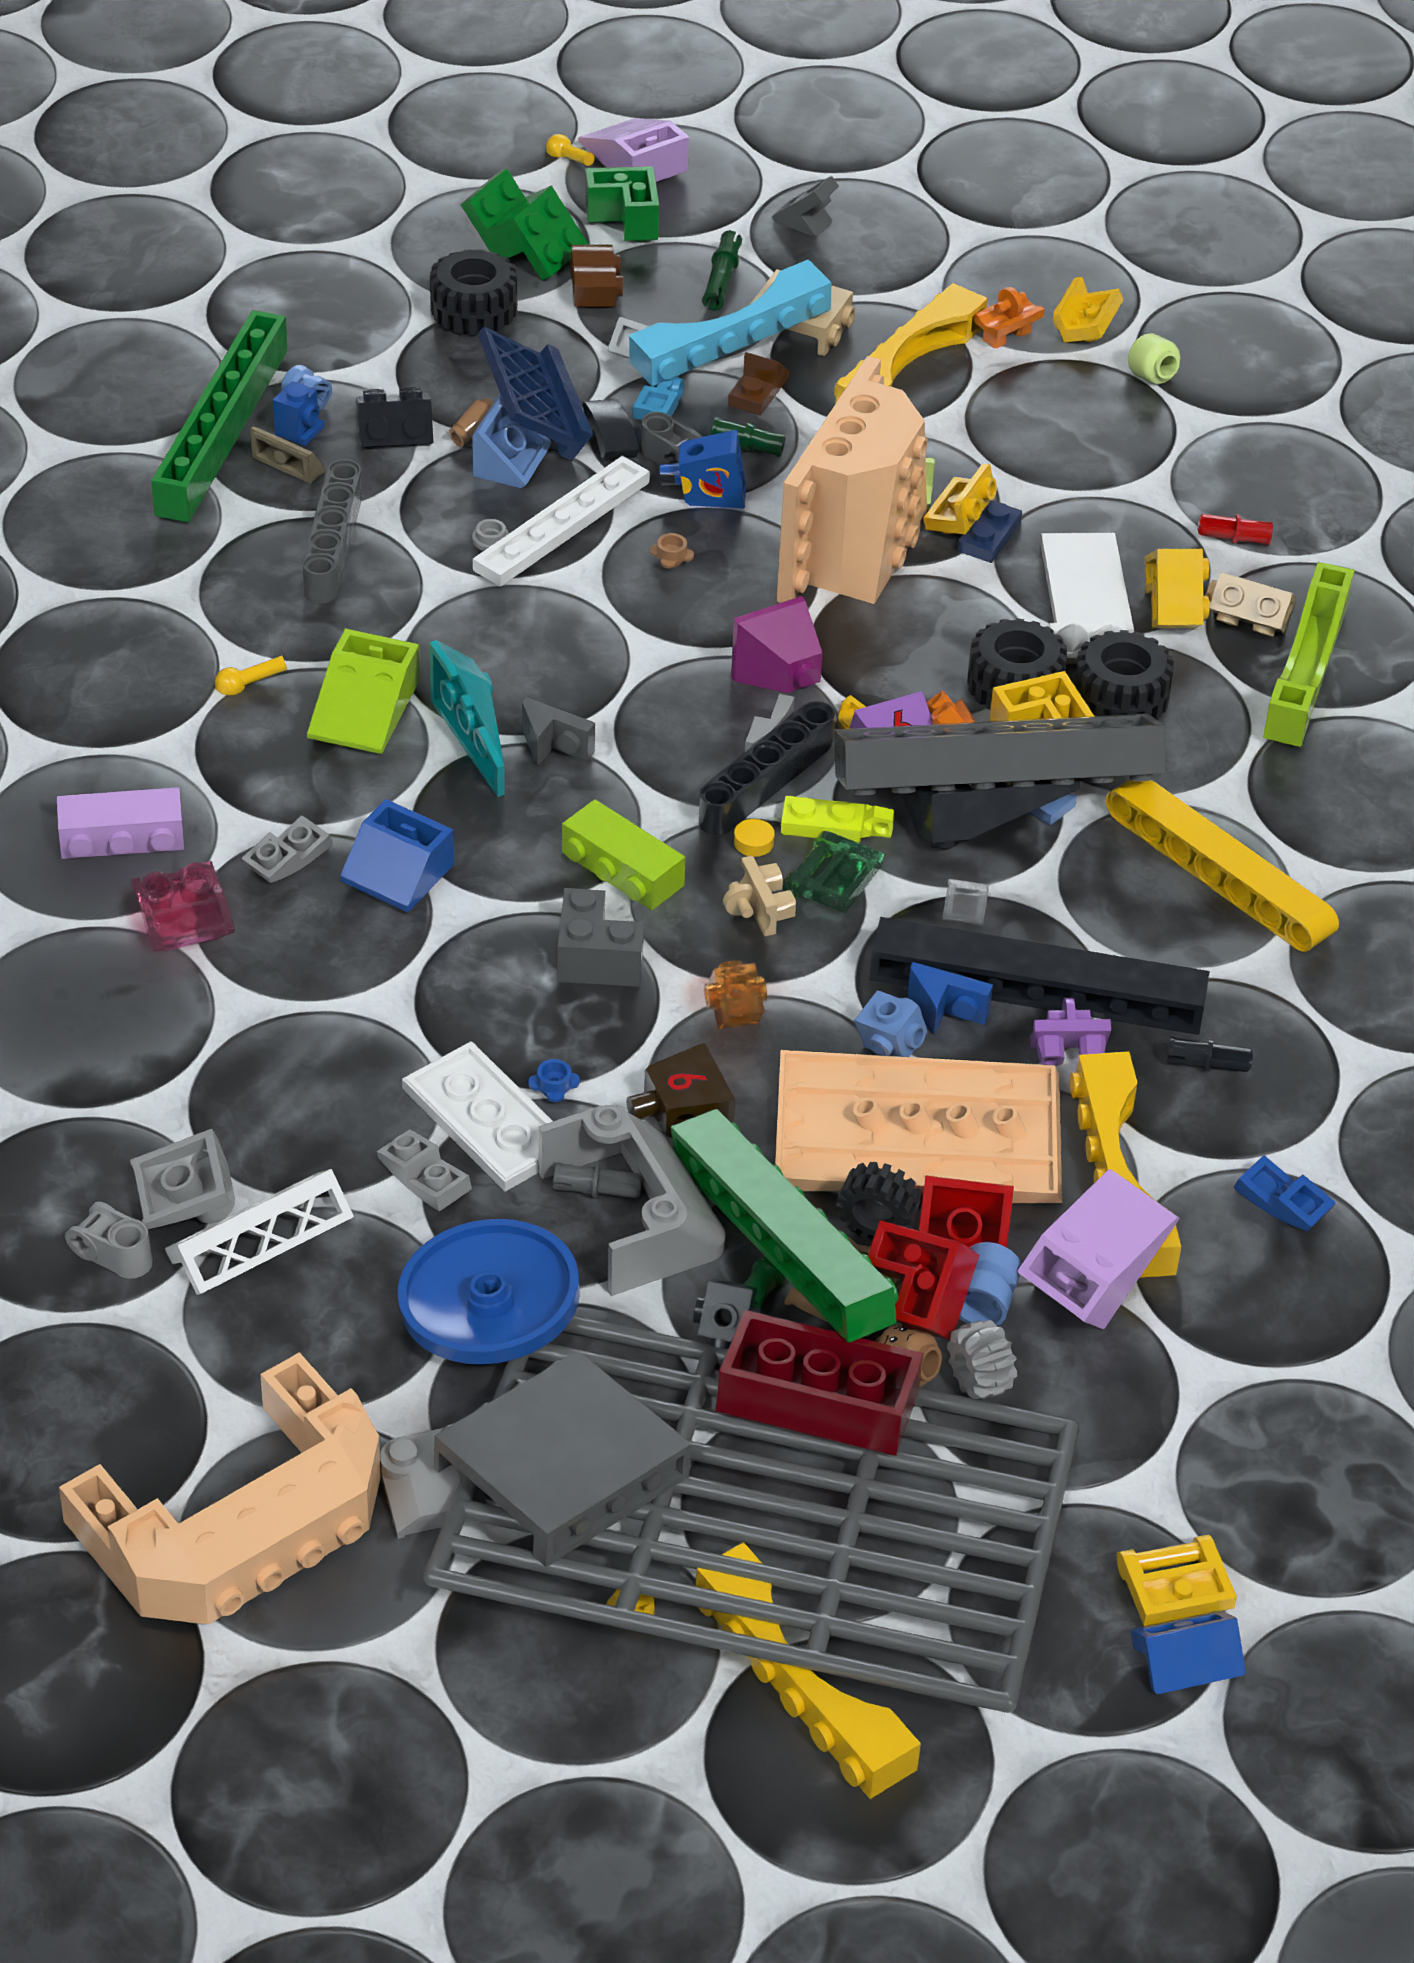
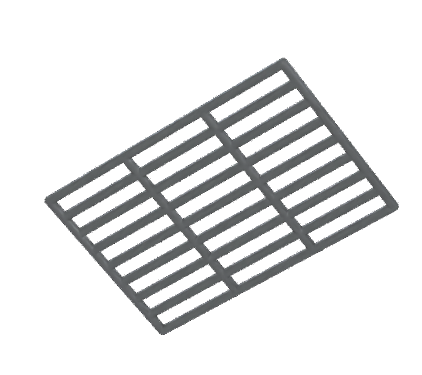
[423,1315,1079,1713]

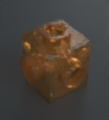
[704,960,767,1030]

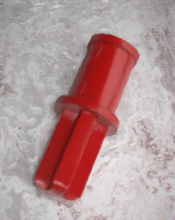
[1197,514,1273,545]

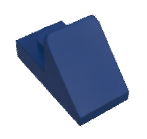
[908,962,993,1034]

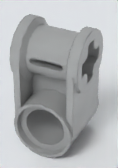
[65,1202,153,1279]

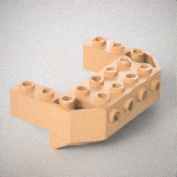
[59,1352,381,1625]

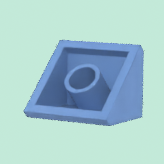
[472,394,552,488]

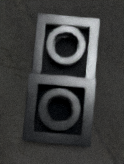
[582,399,640,459]

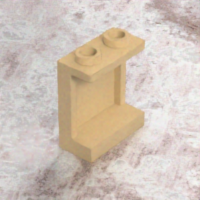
[750,269,856,356]

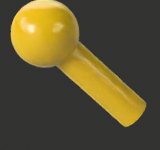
[546,134,594,166]
[215,656,288,695]

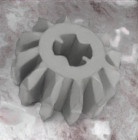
[947,1320,1017,1399]

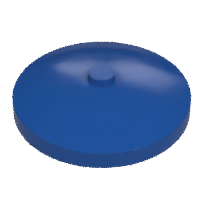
[398,1219,580,1364]

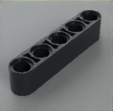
[698,701,835,835]

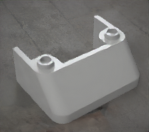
[538,1105,725,1296]

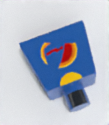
[660,430,747,509]

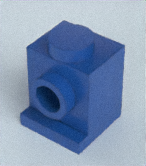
[273,381,325,446]

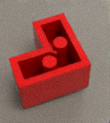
[868,1220,980,1341]

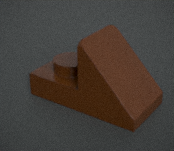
[728,352,790,416]

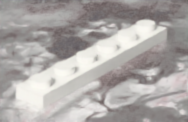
[473,456,650,587]

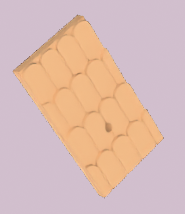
[775,1050,1062,1203]

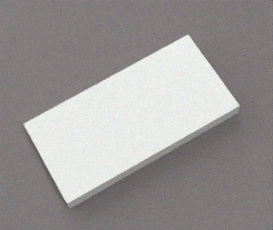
[1040,533,1134,633]
[402,1041,553,1192]

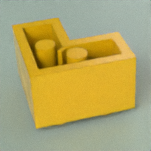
[1145,549,1210,628]
[989,671,1094,722]

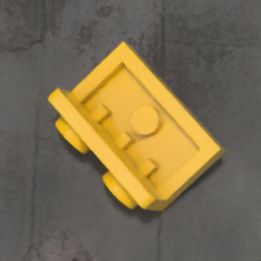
[1053,277,1124,343]
[923,464,997,535]

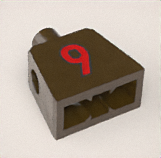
[626,1043,735,1138]

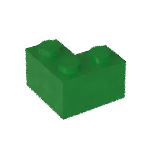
[585,166,659,242]

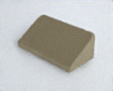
[250,426,325,484]

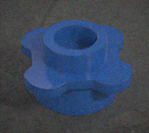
[528,1059,580,1102]

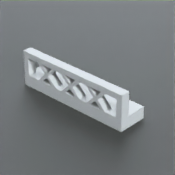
[165,1169,354,1295]

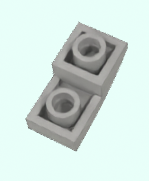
[241,816,333,883]
[377,1129,472,1211]

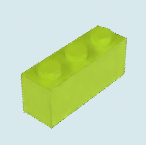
[562,799,686,911]

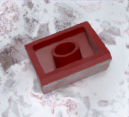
[919,1175,1014,1248]

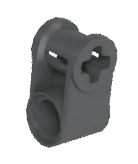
[640,412,703,465]

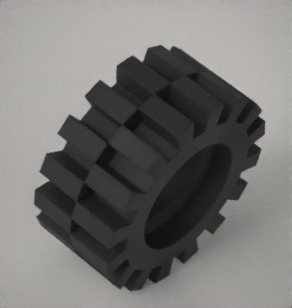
[836,1162,923,1239]

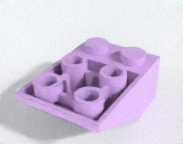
[578,118,689,182]
[1017,1169,1180,1329]

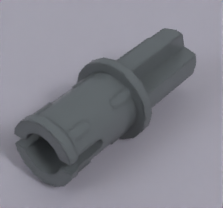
[553,1162,642,1199]

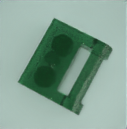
[782,831,884,914]

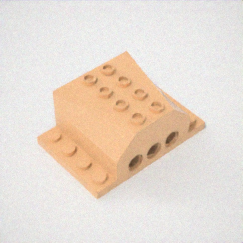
[777,356,928,604]

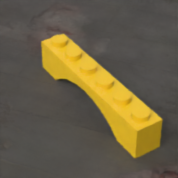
[834,283,988,404]
[1070,1051,1181,1278]
[696,1542,921,1799]

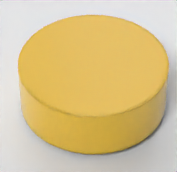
[734,819,774,857]

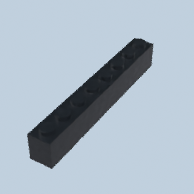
[869,917,1210,1035]

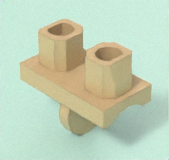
[723,855,796,936]

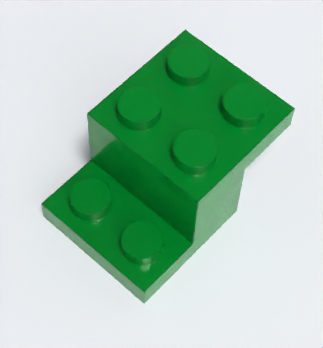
[460,168,588,280]

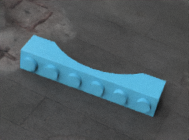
[629,260,832,386]

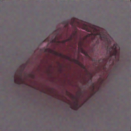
[131,861,235,951]

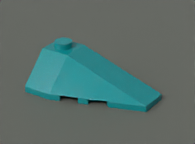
[429,640,505,797]

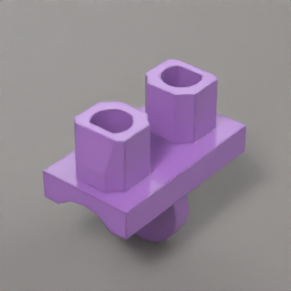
[1029,998,1111,1066]

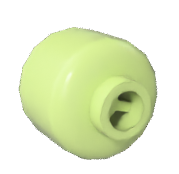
[1128,333,1181,384]

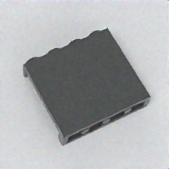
[434,1350,691,1567]

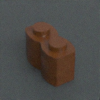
[570,244,623,307]

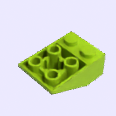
[307,629,420,754]

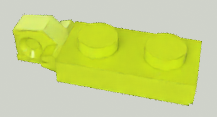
[781,796,894,843]

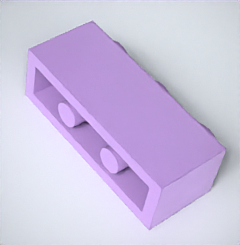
[57,787,184,859]

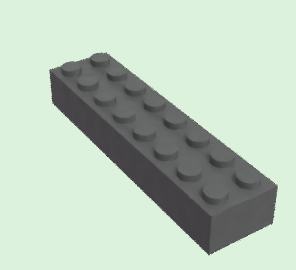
[834,714,1165,795]

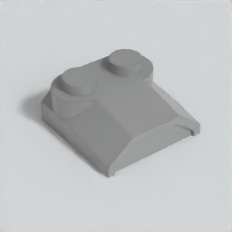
[130,1128,235,1229]
[380,1428,487,1539]

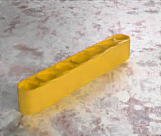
[1105,780,1339,952]

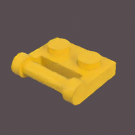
[1117,1534,1237,1626]

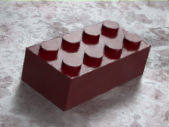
[716,1310,924,1456]

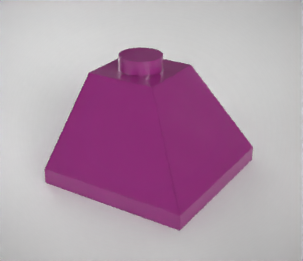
[731,596,822,693]

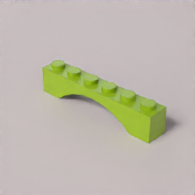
[1263,561,1355,747]

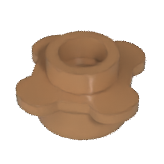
[650,533,694,568]

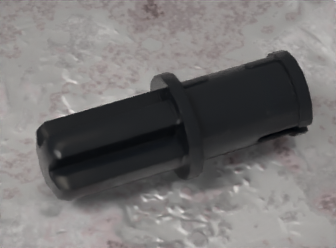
[1167,1036,1253,1072]

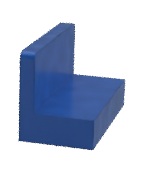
[1130,1610,1246,1694]

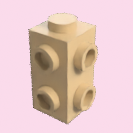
[1206,572,1297,637]

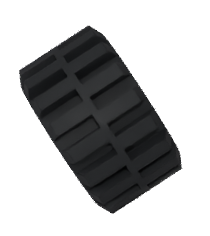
[430,249,517,335]
[967,618,1067,711]
[1074,630,1174,720]

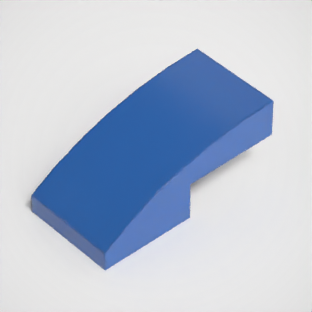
[1233,1155,1336,1231]

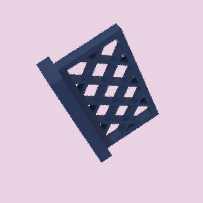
[478,327,593,461]

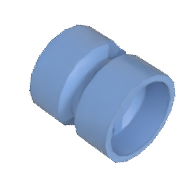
[959,1242,1022,1326]

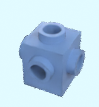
[854,990,928,1057]

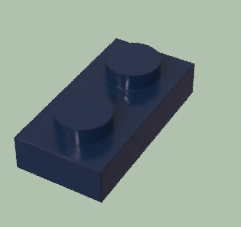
[958,500,1022,563]

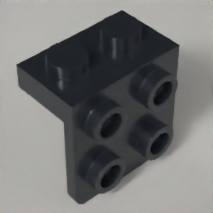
[356,387,434,447]

